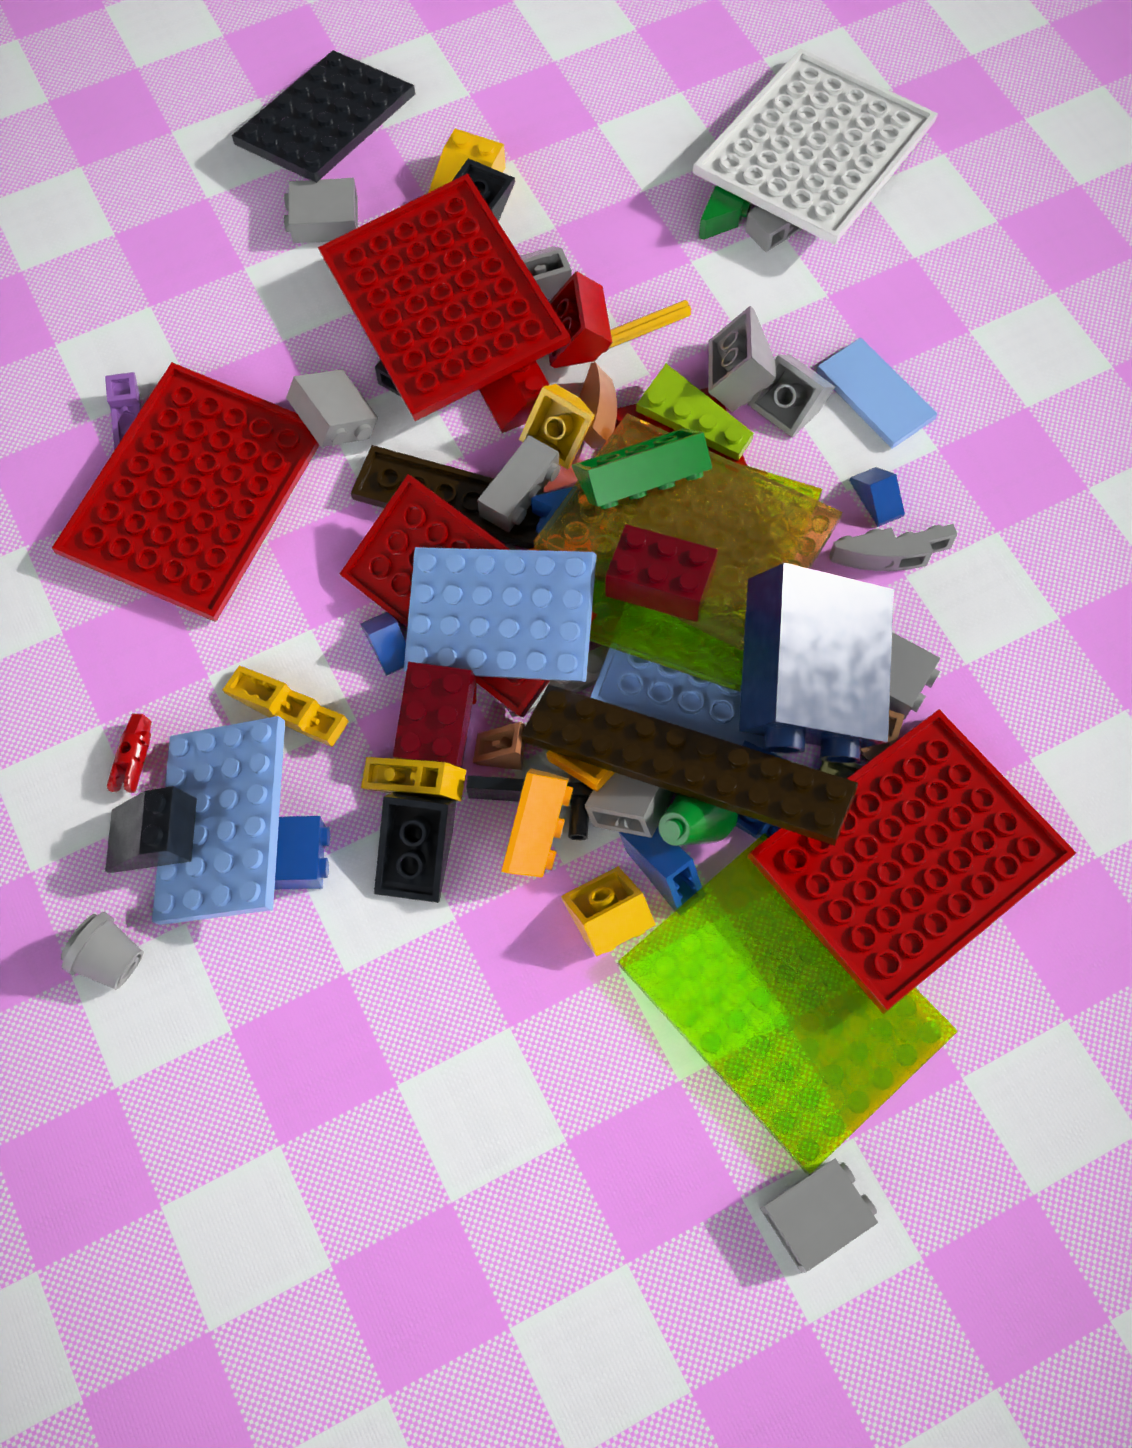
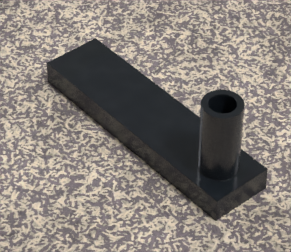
[466,776,593,841]

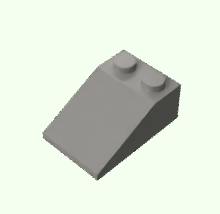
[708,306,776,412]

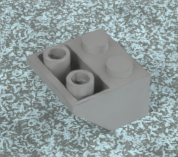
[520,246,572,299]

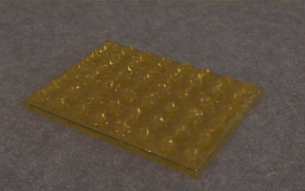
[534,413,843,652]

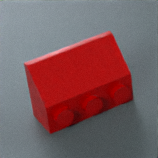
[548,271,613,368]
[478,361,549,433]

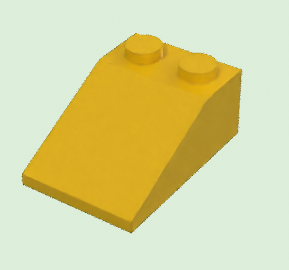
[428,128,506,193]

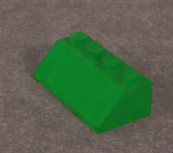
[572,428,712,509]

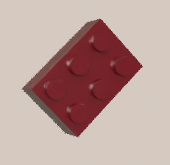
[605,524,718,622]
[393,662,476,768]

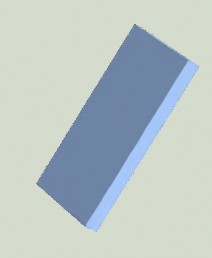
[816,338,938,449]

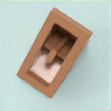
[473,722,526,770]

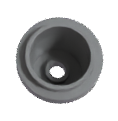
[61,912,144,990]

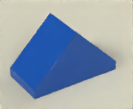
[849,467,905,527]
[360,612,406,676]

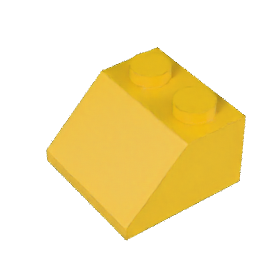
[518,384,595,469]
[561,866,656,957]

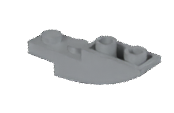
[829,524,958,571]

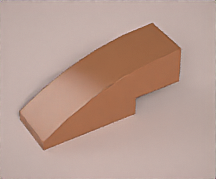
[579,362,617,449]

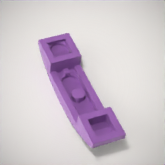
[105,372,142,450]

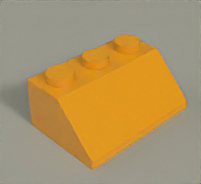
[501,768,573,877]

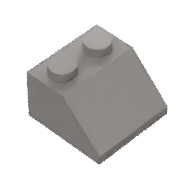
[747,355,835,437]

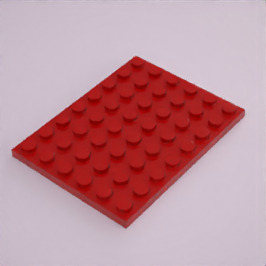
[318,173,571,421]
[52,362,320,622]
[747,709,1076,1014]

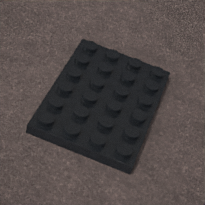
[232,50,415,183]

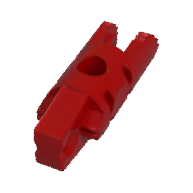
[107,713,152,793]

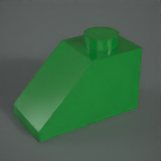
[698,185,751,240]

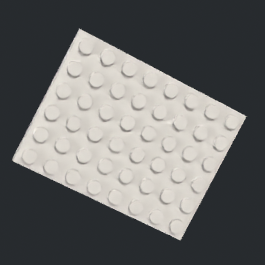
[692,48,938,245]

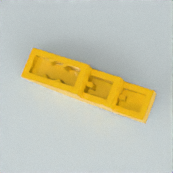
[222,665,349,747]

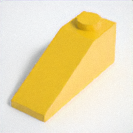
[361,757,466,802]

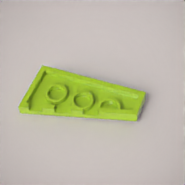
[636,364,754,461]

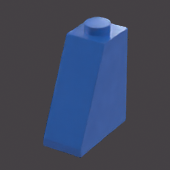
[619,826,705,916]

